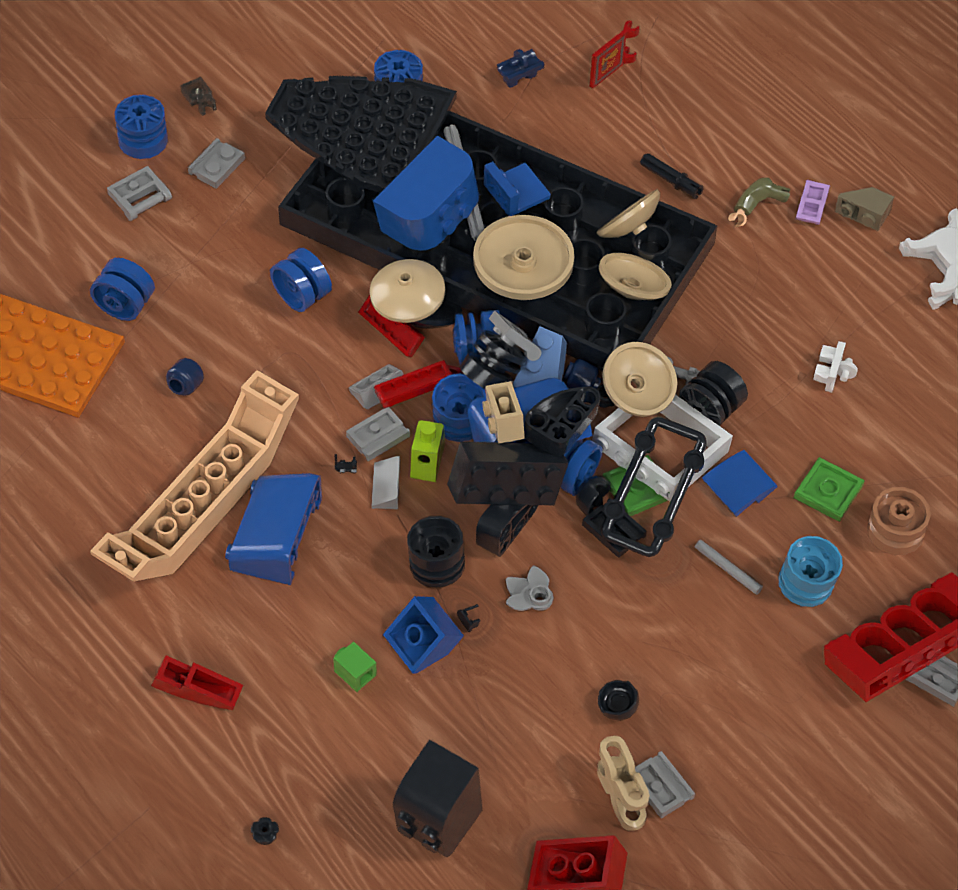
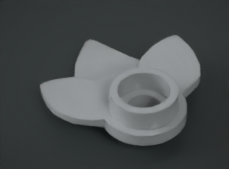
[506,566,553,611]

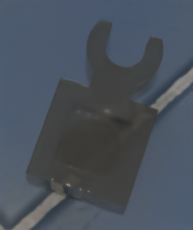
[180,77,217,116]

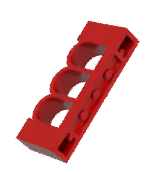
[824,572,958,702]

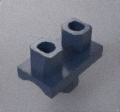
[497,49,544,88]

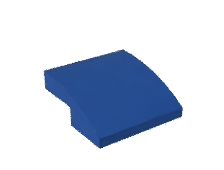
[702,450,778,517]

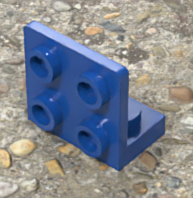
[484,162,550,216]

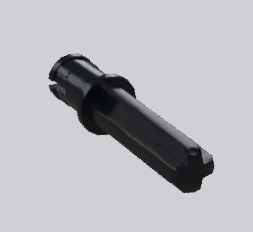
[640,154,704,199]

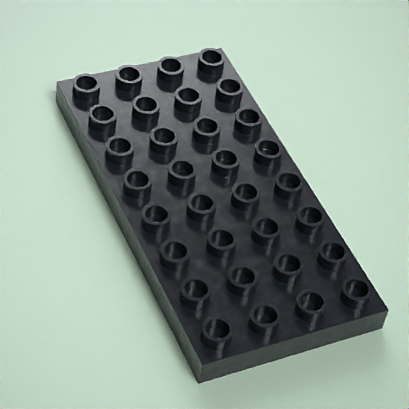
[278,80,718,371]

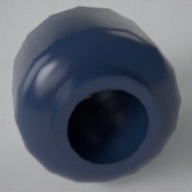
[166,358,204,396]
[562,359,602,390]

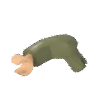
[728,177,790,227]

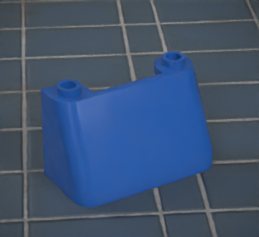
[468,378,593,443]
[225,473,322,585]

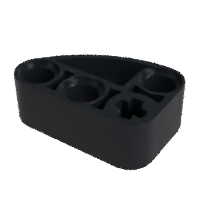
[524,386,600,457]
[476,505,538,557]

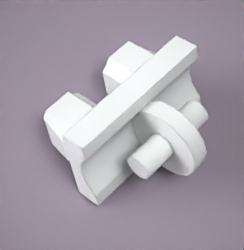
[813,341,858,392]

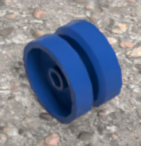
[270,248,332,312]
[90,257,155,321]
[561,439,603,496]

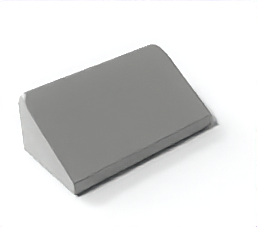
[349,364,404,409]
[372,456,400,509]

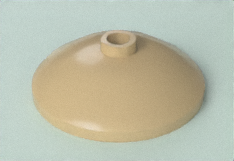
[597,189,660,238]
[599,253,672,300]
[370,259,445,323]
[603,342,677,417]

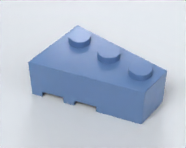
[512,326,567,388]

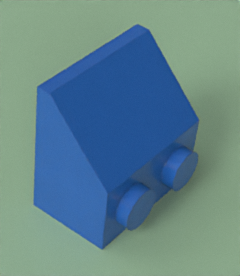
[383,596,464,674]

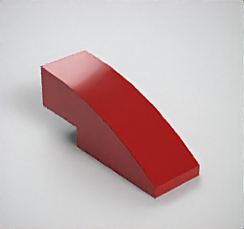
[151,655,243,710]

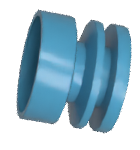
[778,536,843,607]

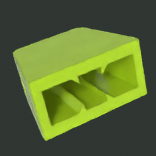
[410,420,445,482]

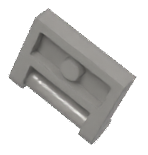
[107,166,172,221]
[489,311,541,361]

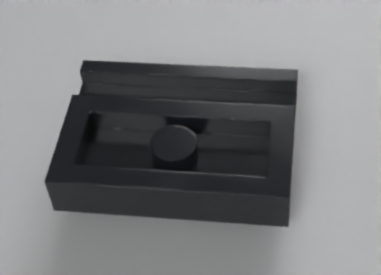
[582,498,647,558]

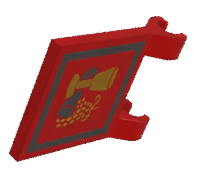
[589,20,640,89]

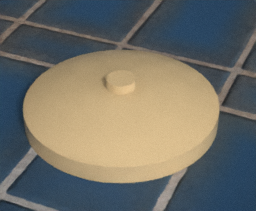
[473,215,574,300]

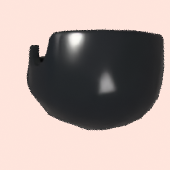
[575,476,611,516]
[597,680,639,721]

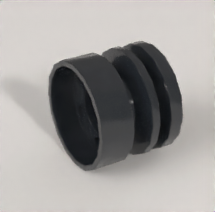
[459,330,528,389]
[679,361,748,426]
[407,516,465,588]

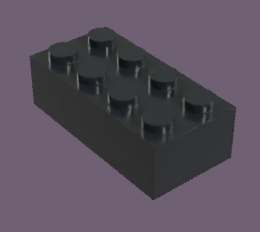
[447,442,568,506]

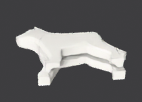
[899,208,958,310]

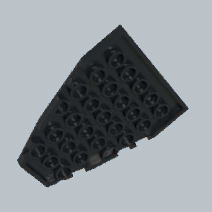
[265,76,457,193]

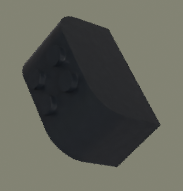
[393,739,483,857]

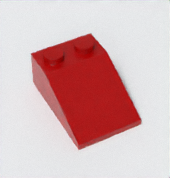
[527,835,628,890]

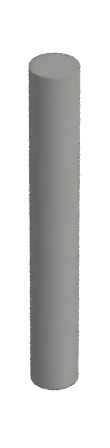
[695,540,763,595]

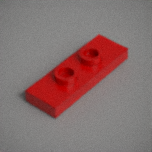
[358,294,425,357]
[374,360,453,409]

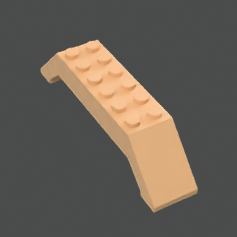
[90,370,299,581]

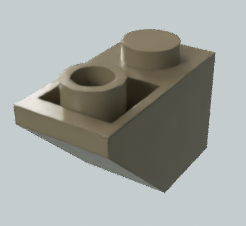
[835,187,894,231]

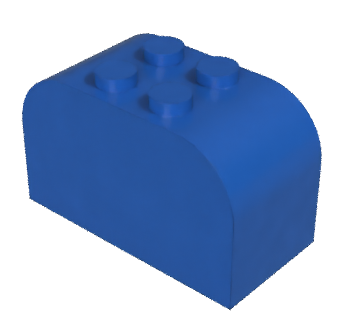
[373,136,479,250]

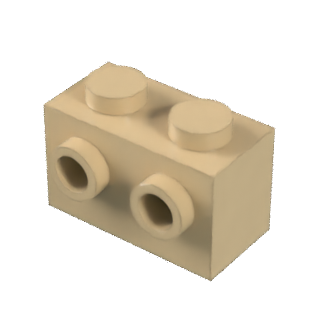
[482,381,525,444]

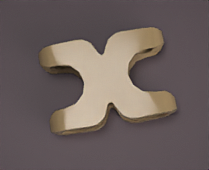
[597,736,649,831]

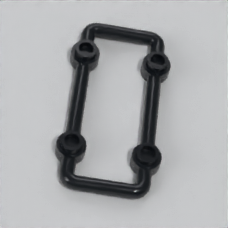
[601,416,707,557]

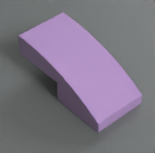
[796,180,830,225]

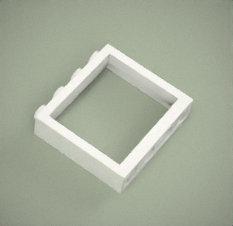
[592,394,733,502]

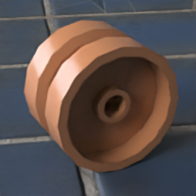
[867,487,931,555]

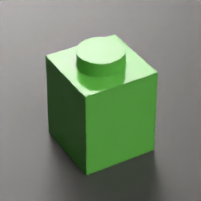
[333,642,377,692]

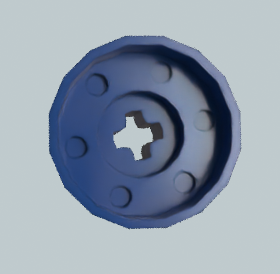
[374,50,423,82]
[115,95,168,159]
[453,310,500,365]
[432,374,486,442]

